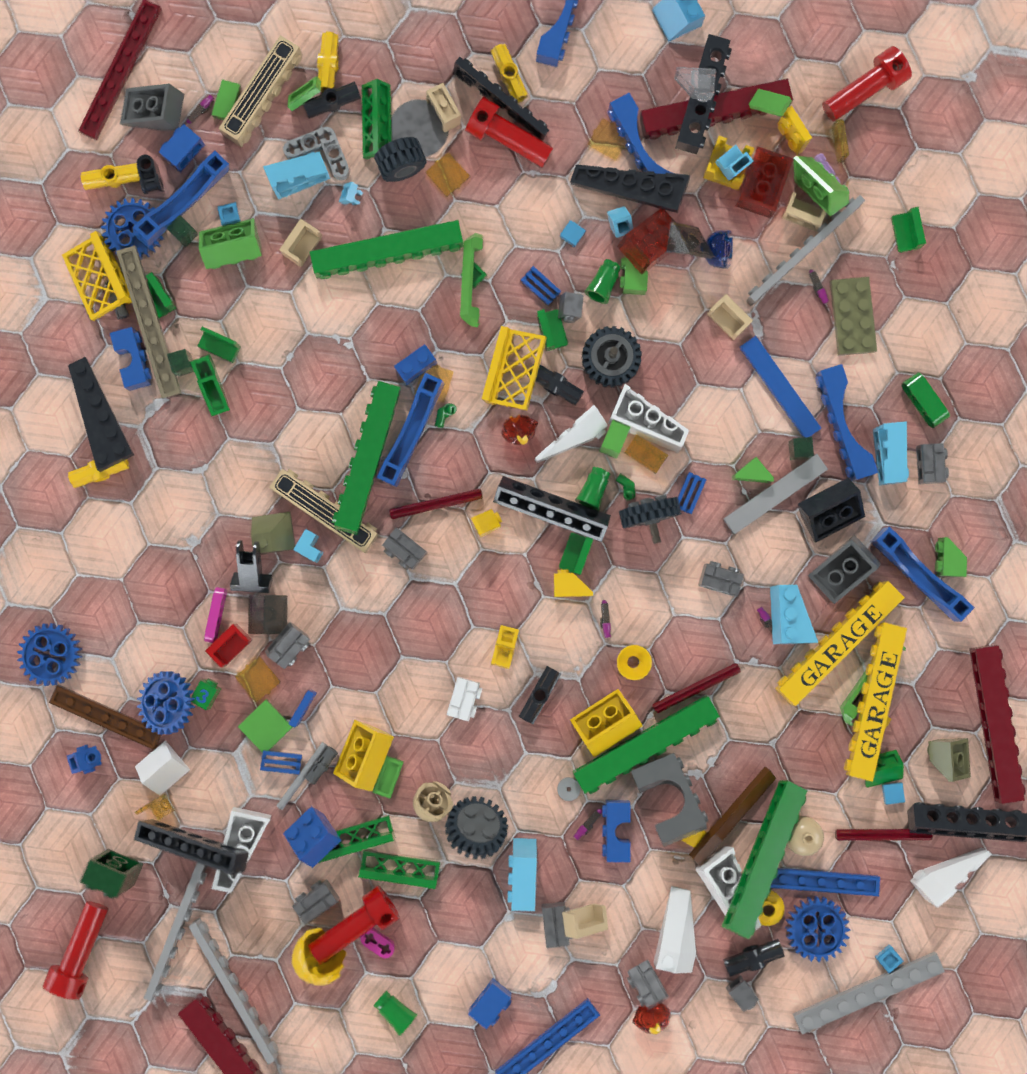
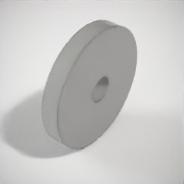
[557,777,581,801]

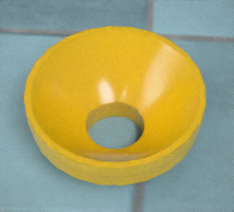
[617,645,652,680]
[758,890,785,926]

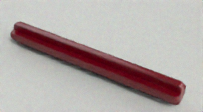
[389,489,483,519]
[652,663,741,713]
[835,829,933,841]

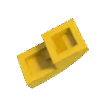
[491,625,519,669]

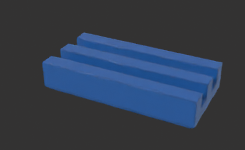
[520,266,561,306]
[678,472,707,515]
[289,689,317,728]
[260,750,302,774]

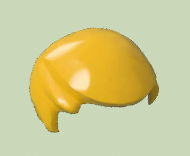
[292,928,347,986]

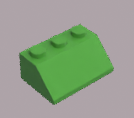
[793,156,849,216]
[199,218,262,269]

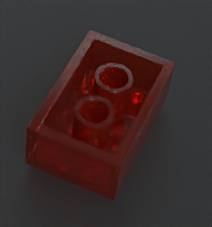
[736,146,793,219]
[617,209,688,275]

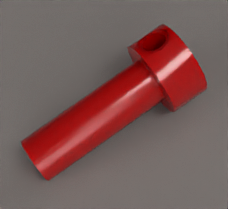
[822,46,912,122]
[465,97,553,168]
[308,885,400,965]
[42,901,109,1000]

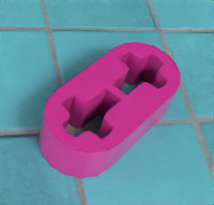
[360,928,395,958]

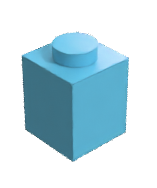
[607,206,634,238]

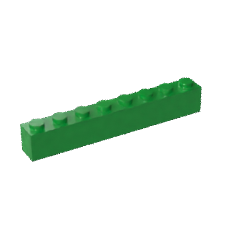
[309,220,464,280]
[332,381,400,535]
[572,695,720,794]
[721,780,807,939]

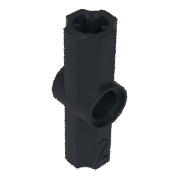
[303,81,361,119]
[527,364,584,406]
[519,666,561,724]
[723,939,785,977]

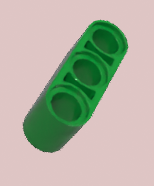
[901,372,950,428]

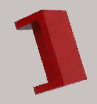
[205,624,252,668]

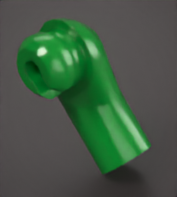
[434,403,457,428]
[615,473,636,501]

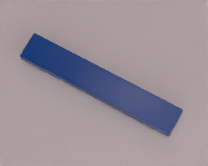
[739,336,821,439]
[770,867,880,897]
[495,998,600,1074]

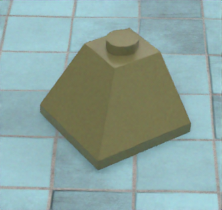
[251,512,295,555]
[927,738,971,782]

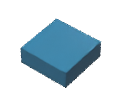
[217,202,241,226]
[560,220,586,247]
[882,782,905,805]
[875,944,904,974]

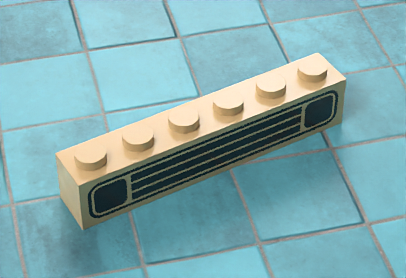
[219,35,302,147]
[269,469,379,553]

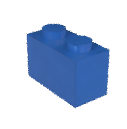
[159,124,205,173]
[394,344,437,385]
[468,978,512,1030]

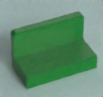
[891,207,926,253]
[146,272,176,319]
[537,309,568,351]
[197,326,241,363]
[559,532,593,576]
[865,750,904,788]

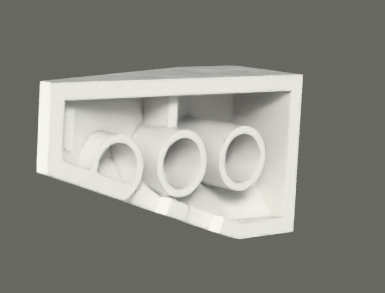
[535,405,608,463]
[910,848,991,908]
[653,886,696,973]

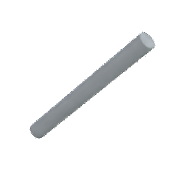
[276,742,328,810]

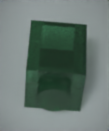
[166,215,199,248]
[167,349,194,377]
[788,437,814,460]

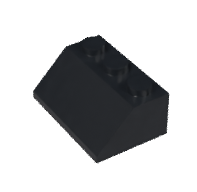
[798,478,866,543]

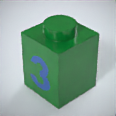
[191,678,222,710]

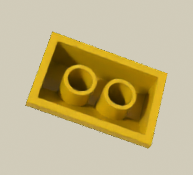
[570,689,643,758]
[333,720,394,791]

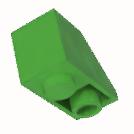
[620,252,648,295]
[935,537,967,577]

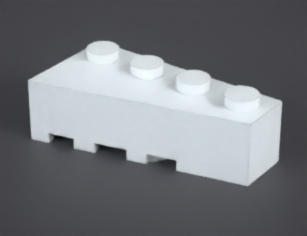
[608,384,689,453]
[212,807,271,893]
[695,846,761,930]

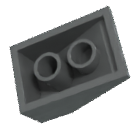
[120,83,184,131]
[808,535,881,604]

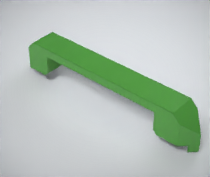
[460,233,484,327]
[840,646,906,726]

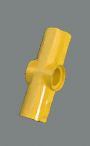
[317,31,339,92]
[490,44,528,104]
[80,163,140,190]
[68,459,130,488]

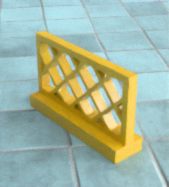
[62,231,132,321]
[481,326,547,411]

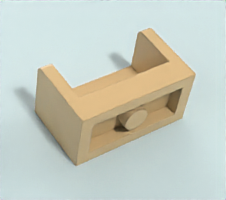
[426,83,461,132]
[781,192,826,231]
[279,219,322,267]
[707,294,753,340]
[562,903,608,939]

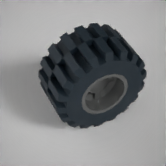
[374,137,427,182]

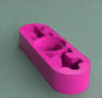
[204,587,227,643]

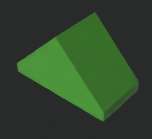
[599,420,630,459]
[732,457,774,483]

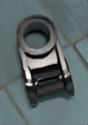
[137,154,164,195]

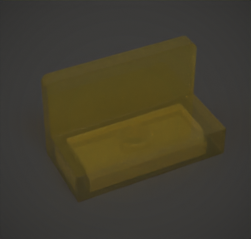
[624,434,669,474]
[135,794,175,820]

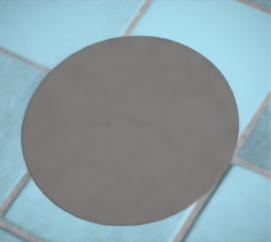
[391,99,449,157]

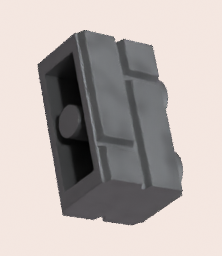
[916,443,949,484]
[382,527,427,570]
[698,561,744,597]
[265,622,310,669]
[292,880,340,925]
[542,902,573,948]
[627,960,669,1009]

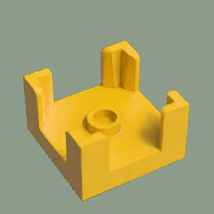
[703,136,754,190]

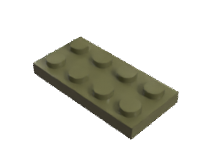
[830,277,877,356]

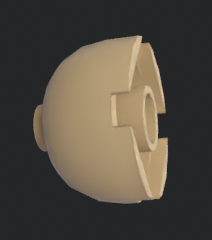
[413,781,453,822]
[787,816,824,856]

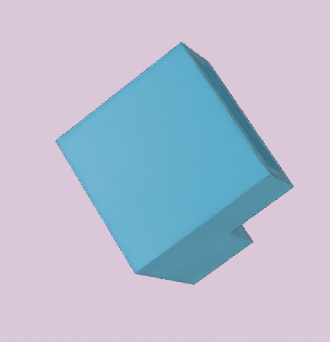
[715,145,753,181]
[293,529,324,563]

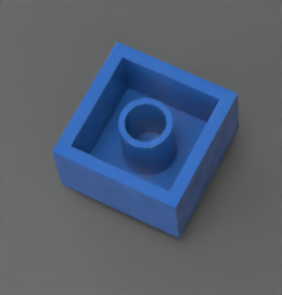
[283,806,341,868]

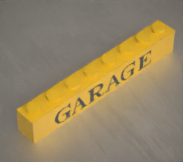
[775,581,905,706]
[844,622,907,782]

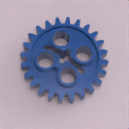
[101,198,165,260]
[17,623,82,686]
[137,671,195,735]
[785,896,850,962]

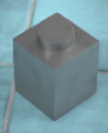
[558,292,584,323]
[726,975,759,1012]

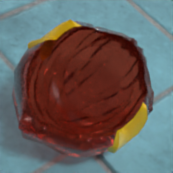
[501,414,538,445]
[632,1002,671,1034]

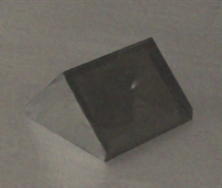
[666,222,714,259]
[248,595,288,634]

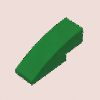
[190,354,230,416]

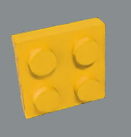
[778,106,812,155]

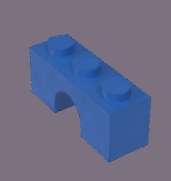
[110,327,153,391]
[602,800,631,862]

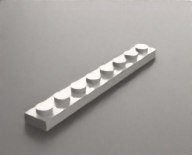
[746,195,865,306]
[144,863,207,1001]
[189,918,279,1064]
[793,952,945,1034]

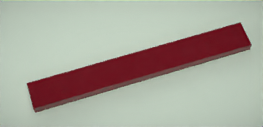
[78,0,162,141]

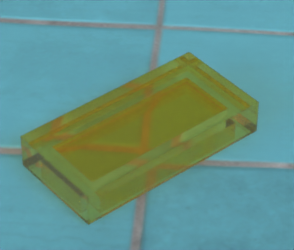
[832,119,849,163]

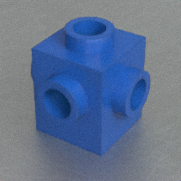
[66,744,102,774]

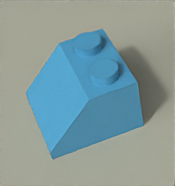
[652,0,705,42]

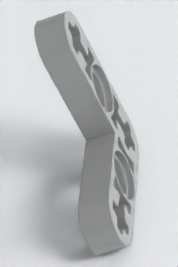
[283,127,350,181]

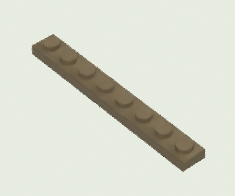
[116,246,182,399]

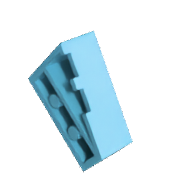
[263,152,331,200]
[873,421,909,485]
[770,585,818,644]
[508,838,537,911]

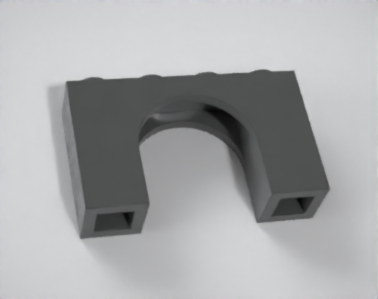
[631,753,709,847]

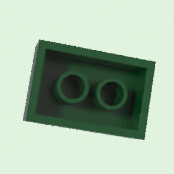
[80,849,144,899]

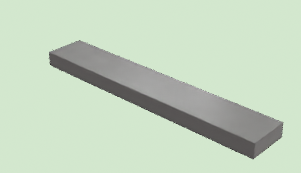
[723,454,828,534]

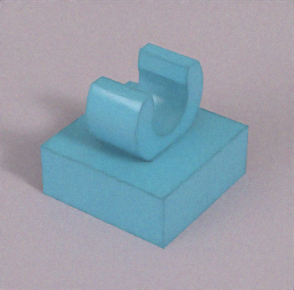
[339,182,363,205]

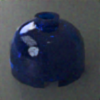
[701,230,733,269]

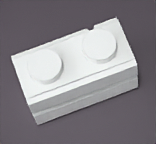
[446,677,483,721]

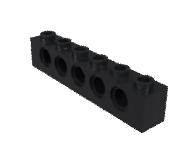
[675,34,732,154]
[493,476,611,542]
[907,802,1027,842]
[134,819,249,874]

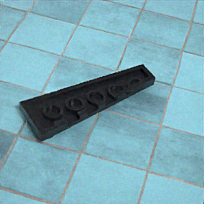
[452,56,549,141]
[570,164,690,213]
[68,357,134,472]

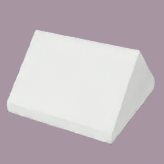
[135,740,190,796]

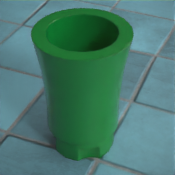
[584,259,621,304]
[575,467,610,511]
[373,990,418,1036]

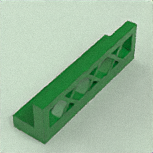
[362,79,392,160]
[318,815,396,863]
[358,850,440,889]

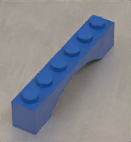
[536,0,579,68]
[607,92,672,174]
[133,150,229,247]
[815,364,878,481]
[377,373,445,487]
[870,527,975,622]

